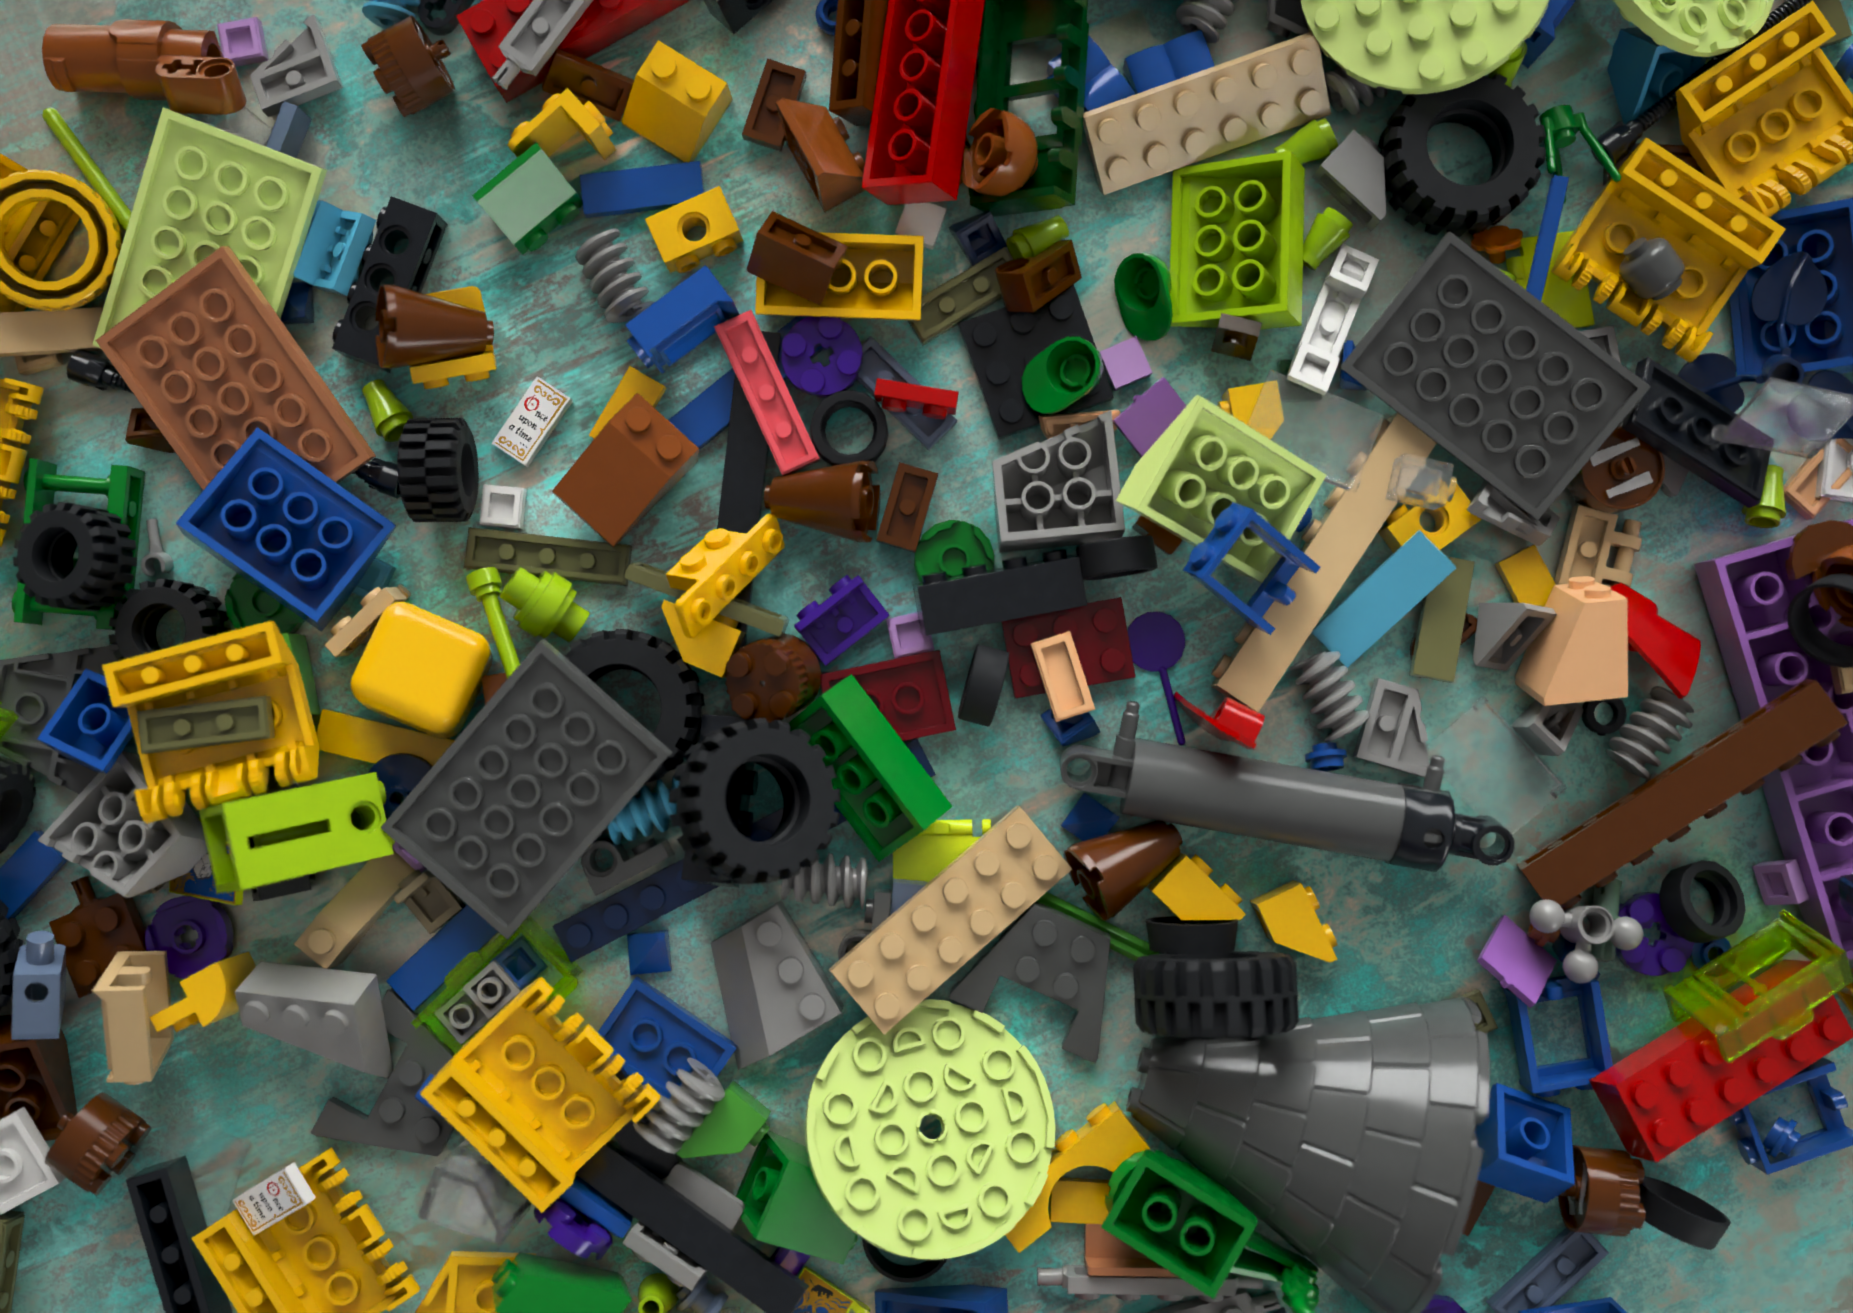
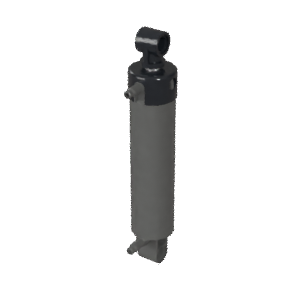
[1060,701,1515,872]

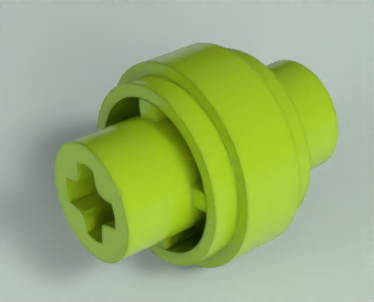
[499,566,590,643]

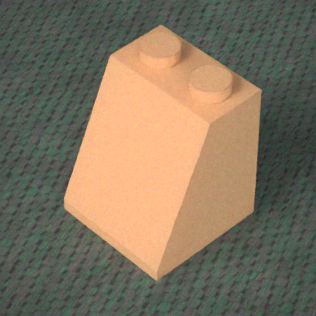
[1515,576,1628,706]

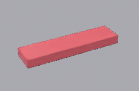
[714,310,820,476]

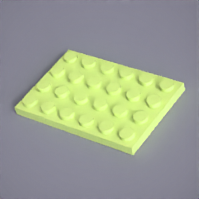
[92,108,327,348]

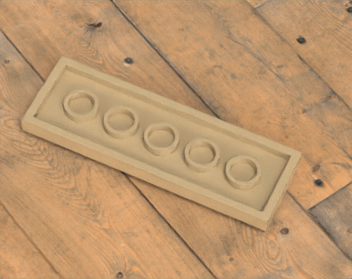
[1083,32,1331,195]
[829,806,1072,1035]

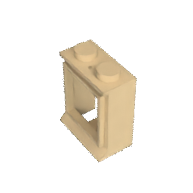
[92,951,174,1085]

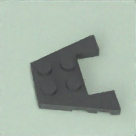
[0,644,119,794]
[949,901,1110,1063]
[311,988,456,1157]

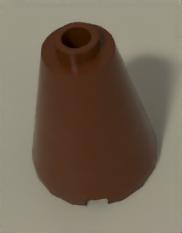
[375,284,494,369]
[764,460,881,543]
[1063,820,1183,921]

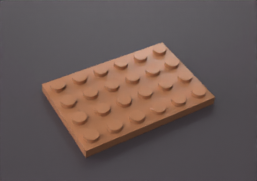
[95,246,376,490]

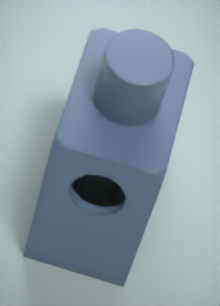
[12,931,66,1040]

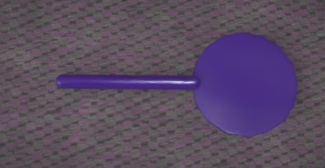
[1127,612,1186,746]

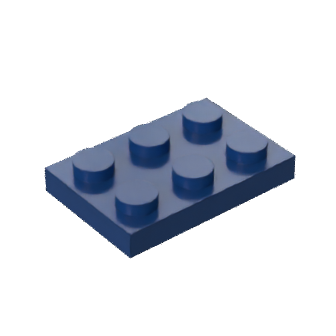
[598,976,738,1098]

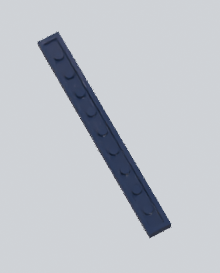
[552,739,936,963]

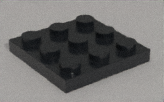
[958,284,1114,440]

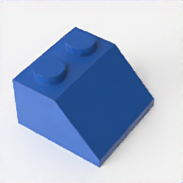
[37,668,134,774]
[1474,1083,1575,1203]

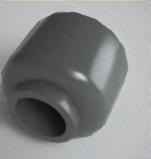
[1619,237,1685,301]

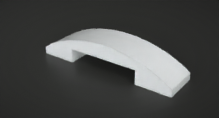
[1286,244,1379,395]

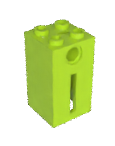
[199,772,395,894]

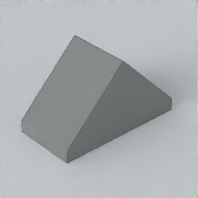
[1473,603,1557,671]
[1510,700,1584,756]

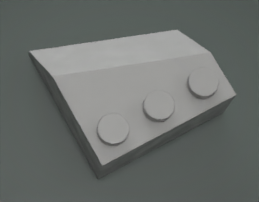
[992,410,1125,553]
[38,751,208,898]
[711,900,844,1070]
[235,961,393,1079]

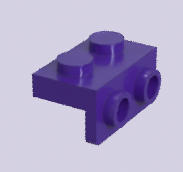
[794,575,890,666]

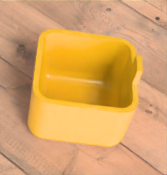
[351,602,492,739]

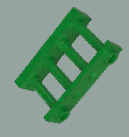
[12,458,145,631]

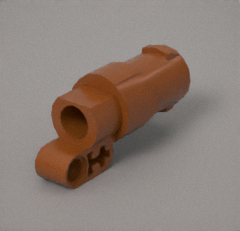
[42,19,247,115]

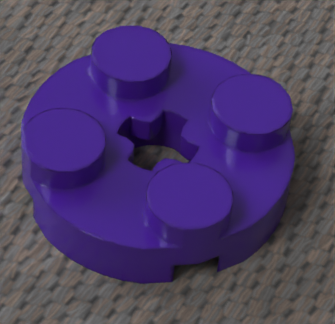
[781,317,863,398]
[1615,892,1695,976]
[145,895,233,979]
[534,1197,613,1260]

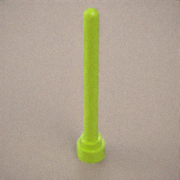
[42,108,132,232]
[465,567,520,679]

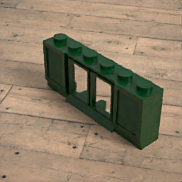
[968,0,1089,217]

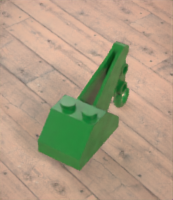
[1101,1149,1319,1313]

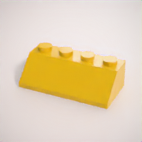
[755,232,924,321]

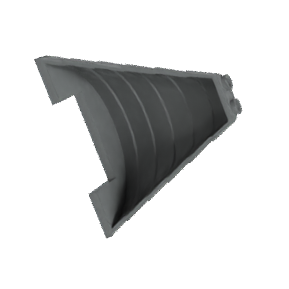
[1126,996,1490,1313]

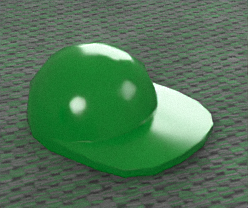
[1114,253,1173,341]
[1022,337,1104,414]

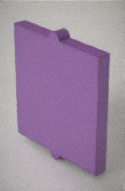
[1113,377,1186,458]
[1477,915,1557,1008]

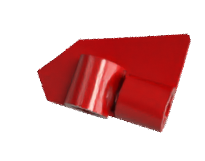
[1611,583,1701,699]
[1174,691,1265,749]

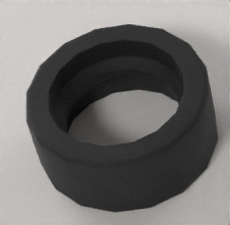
[810,390,888,466]
[1076,535,1158,580]
[958,644,1009,727]
[1659,860,1746,943]

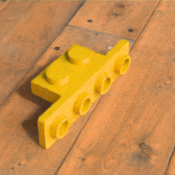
[666,513,785,638]

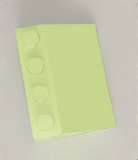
[1116,395,1326,583]

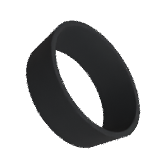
[1787,574,1853,668]
[1145,916,1238,955]
[1639,1176,1731,1250]
[862,1239,947,1282]

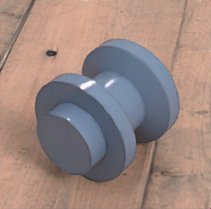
[676,1275,729,1313]

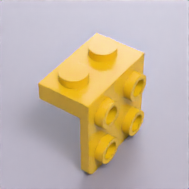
[507,88,616,160]
[409,286,497,389]

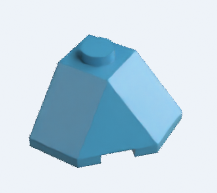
[1607,27,1707,124]

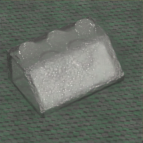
[418,1139,532,1245]

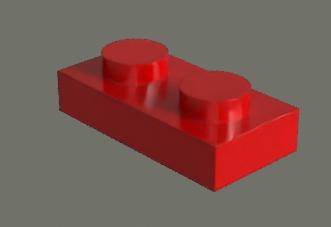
[874,378,959,419]

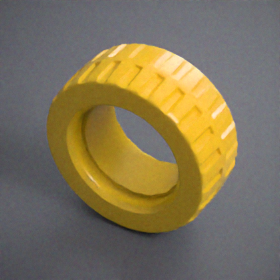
[0,169,123,311]

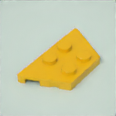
[415,1251,537,1313]

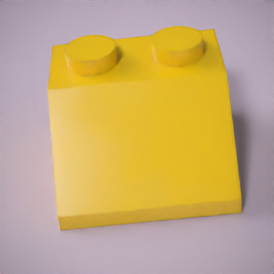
[621,40,733,163]

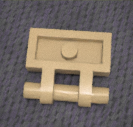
[1554,505,1642,587]
[324,584,411,657]

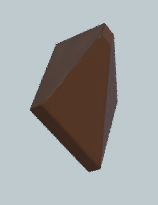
[125,408,175,453]

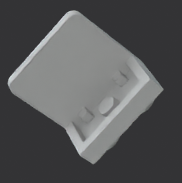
[623,1162,745,1291]

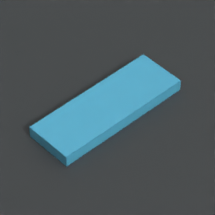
[1311,530,1457,668]

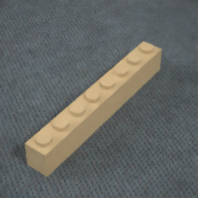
[1211,413,1437,712]

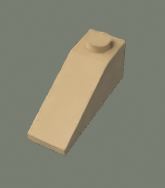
[294,850,415,969]

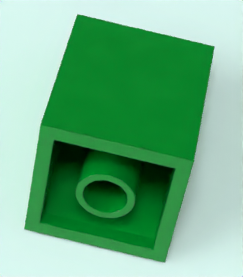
[735,1131,858,1264]
[492,1252,632,1313]

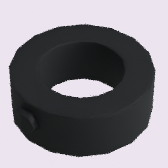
[1581,698,1627,736]

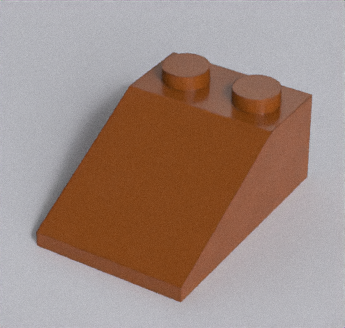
[776,98,865,213]
[552,393,699,548]

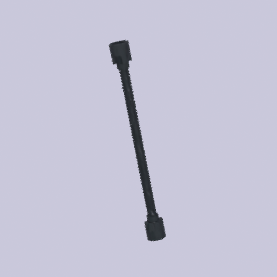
[1591,0,1812,166]
[67,350,401,499]

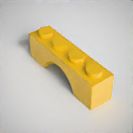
[1005,1101,1150,1253]

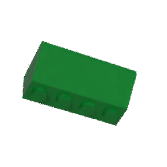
[789,674,953,862]

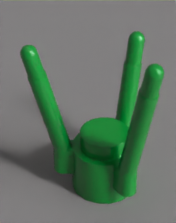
[1539,105,1621,204]

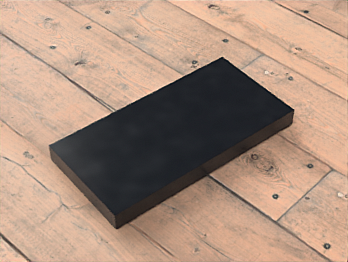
[1622,357,1773,508]

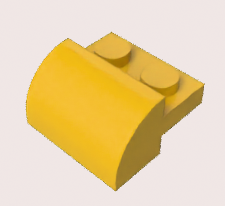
[149,951,256,1033]

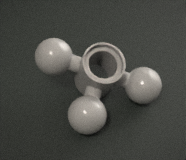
[1529,899,1644,984]

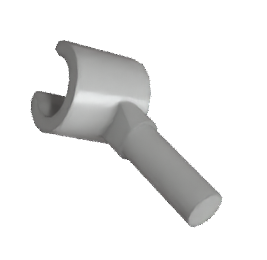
[141,519,173,576]

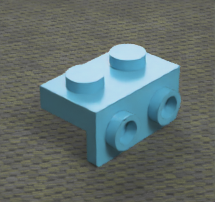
[293,200,376,296]

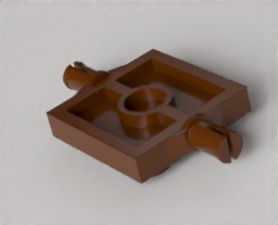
[49,876,147,998]

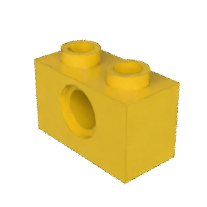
[645,186,743,273]
[1378,479,1482,553]

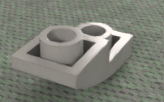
[434,960,522,1044]

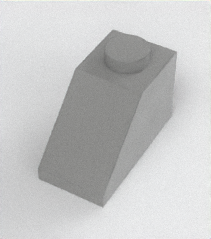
[1312,130,1386,231]

